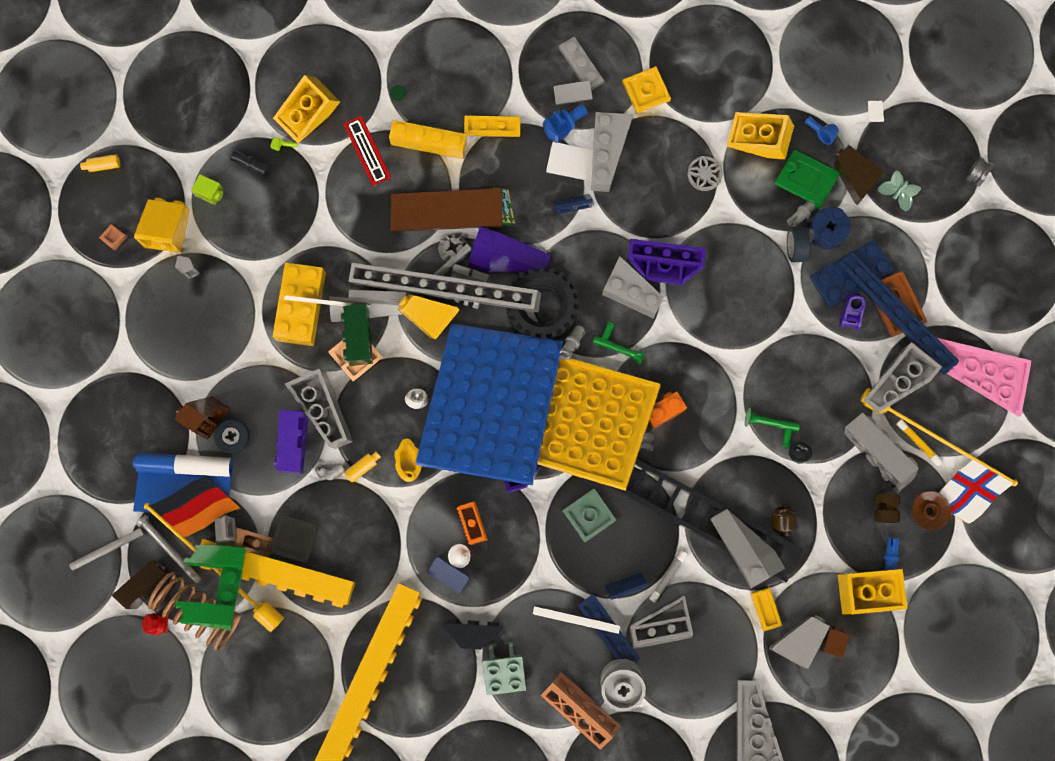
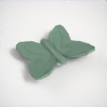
[878,170,921,212]

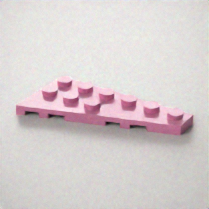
[937,338,1031,417]

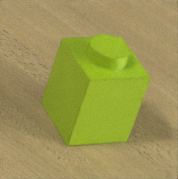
[191,174,224,205]

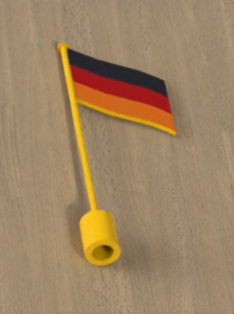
[144,477,284,633]

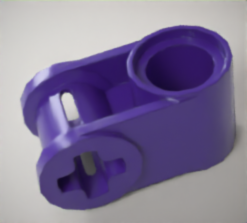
[839,292,865,331]

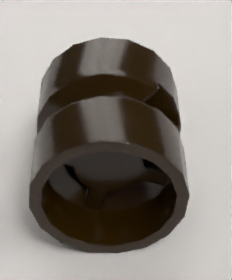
[874,494,900,523]

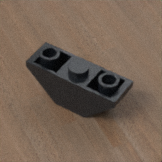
[443,619,503,650]

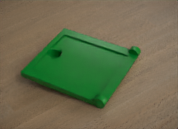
[774,150,840,209]

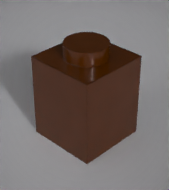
[820,626,849,658]

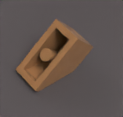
[226,527,275,557]

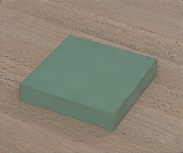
[562,489,616,543]

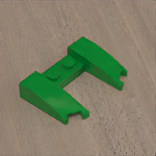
[175,545,246,630]

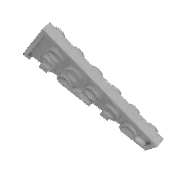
[737,680,784,761]

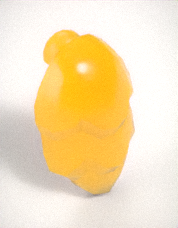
[395,438,421,482]

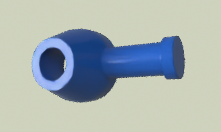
[805,116,839,145]

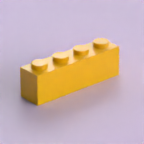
[389,120,467,159]

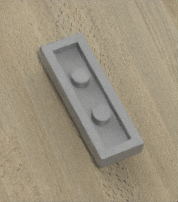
[559,37,604,90]

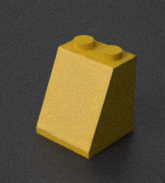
[134,198,190,253]

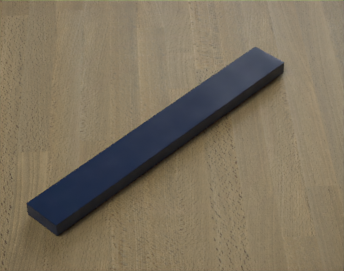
[837,251,959,375]

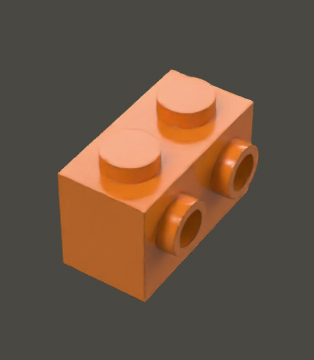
[648,391,687,430]

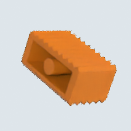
[457,501,488,545]

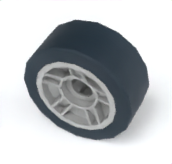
[787,226,810,262]

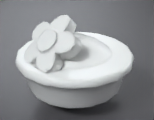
[405,389,429,409]
[448,544,471,568]

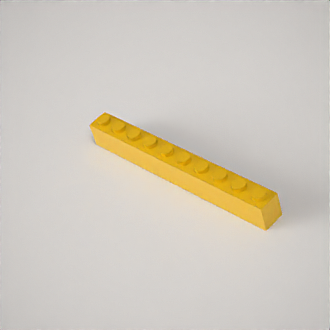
[315,583,422,761]

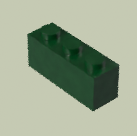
[341,304,373,366]

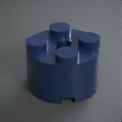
[808,207,850,250]

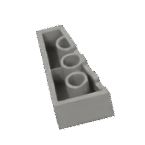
[591,112,633,192]
[285,368,353,449]

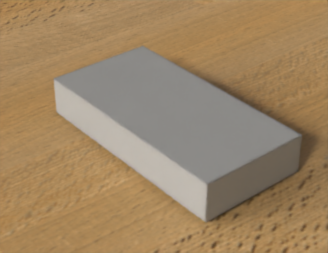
[554,80,593,105]

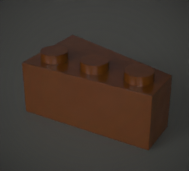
[175,396,230,440]

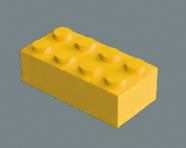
[272,263,326,346]

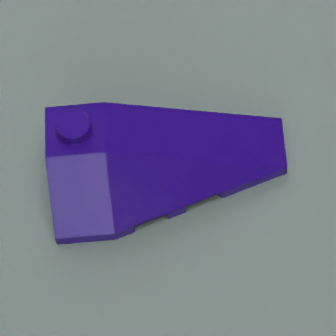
[468,226,551,273]

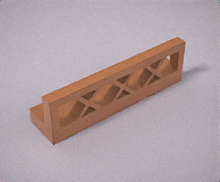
[541,672,621,750]

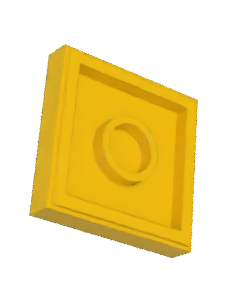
[622,66,671,114]

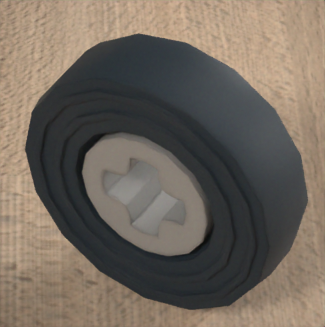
[214,419,250,454]

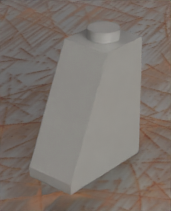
[769,615,830,669]

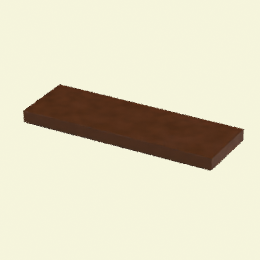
[391,188,503,232]

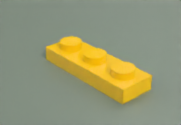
[464,116,520,137]

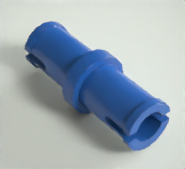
[883,538,900,571]

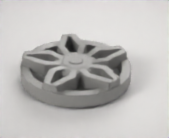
[687,156,723,191]

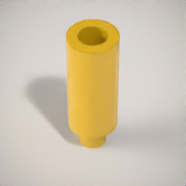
[80,154,120,172]
[344,451,381,483]

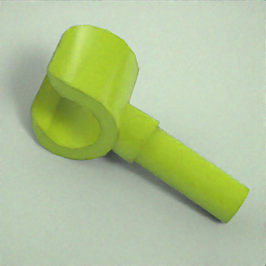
[271,137,298,151]

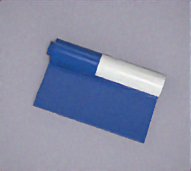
[133,453,233,516]

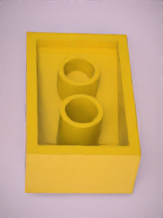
[273,75,340,143]
[727,112,794,159]
[838,569,907,614]

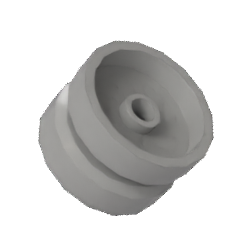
[600,659,646,711]

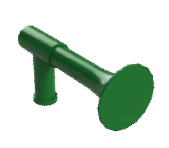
[593,322,647,367]
[744,407,800,447]

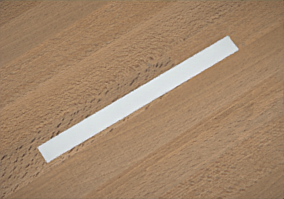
[284,295,370,308]
[533,607,620,634]

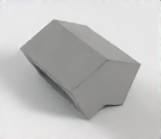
[175,256,200,279]
[215,515,236,546]

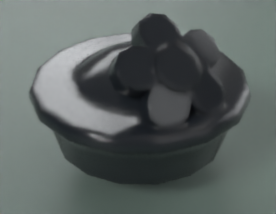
[788,442,813,464]

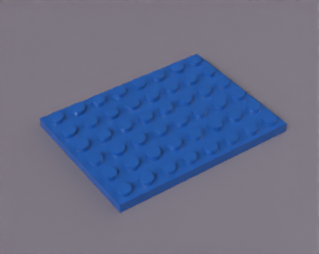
[416,323,563,485]

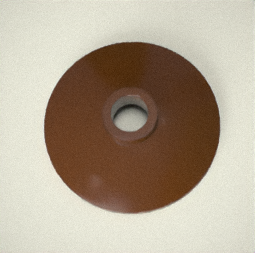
[911,491,951,530]

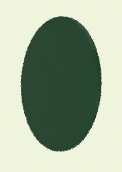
[390,85,406,101]

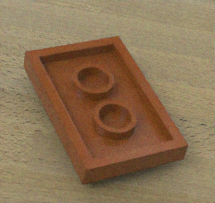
[876,271,928,338]

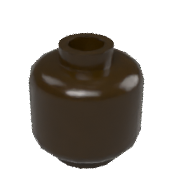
[771,506,798,536]

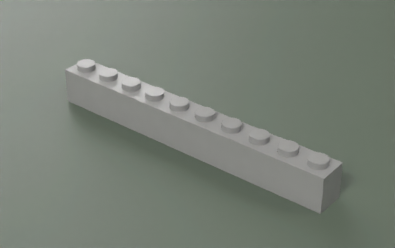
[348,263,541,312]

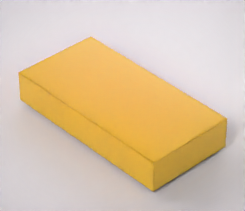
[750,587,782,631]

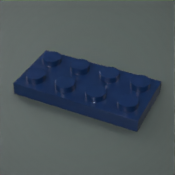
[809,239,895,309]

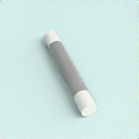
[649,550,688,603]

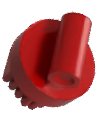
[142,613,169,635]

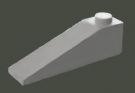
[863,342,942,413]
[710,509,785,588]

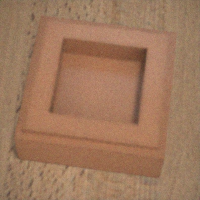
[99,224,127,251]

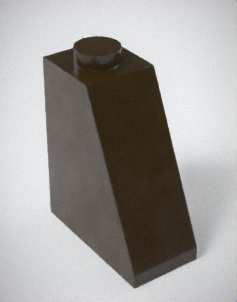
[833,145,884,205]
[112,560,169,609]

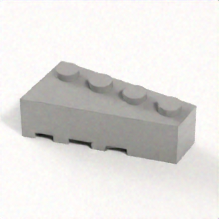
[844,413,919,494]

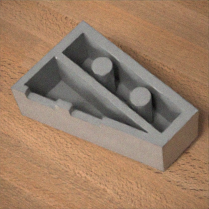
[602,257,663,319]
[629,595,693,649]

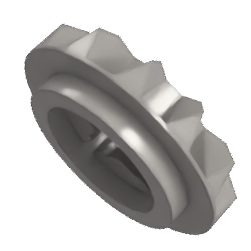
[438,233,467,262]

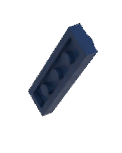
[577,594,640,663]

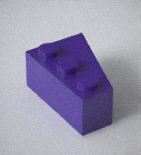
[274,410,309,474]

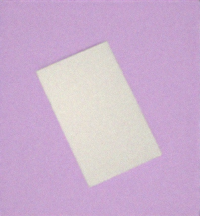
[546,142,593,181]

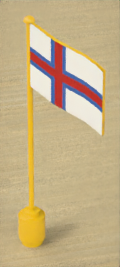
[860,388,1018,524]

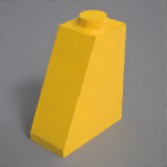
[397,295,459,339]

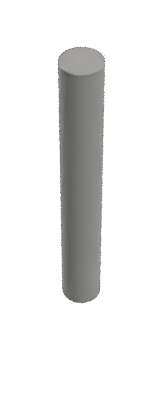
[433,244,472,276]

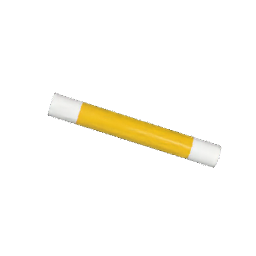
[896,419,943,466]

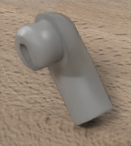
[315,463,345,480]

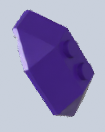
[628,239,706,285]

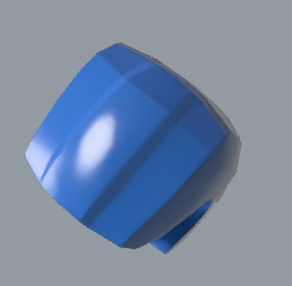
[542,104,588,143]

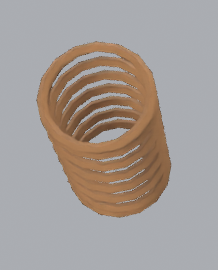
[148,572,241,651]

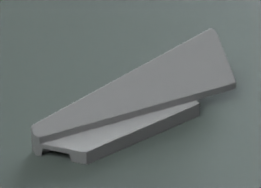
[329,290,424,322]

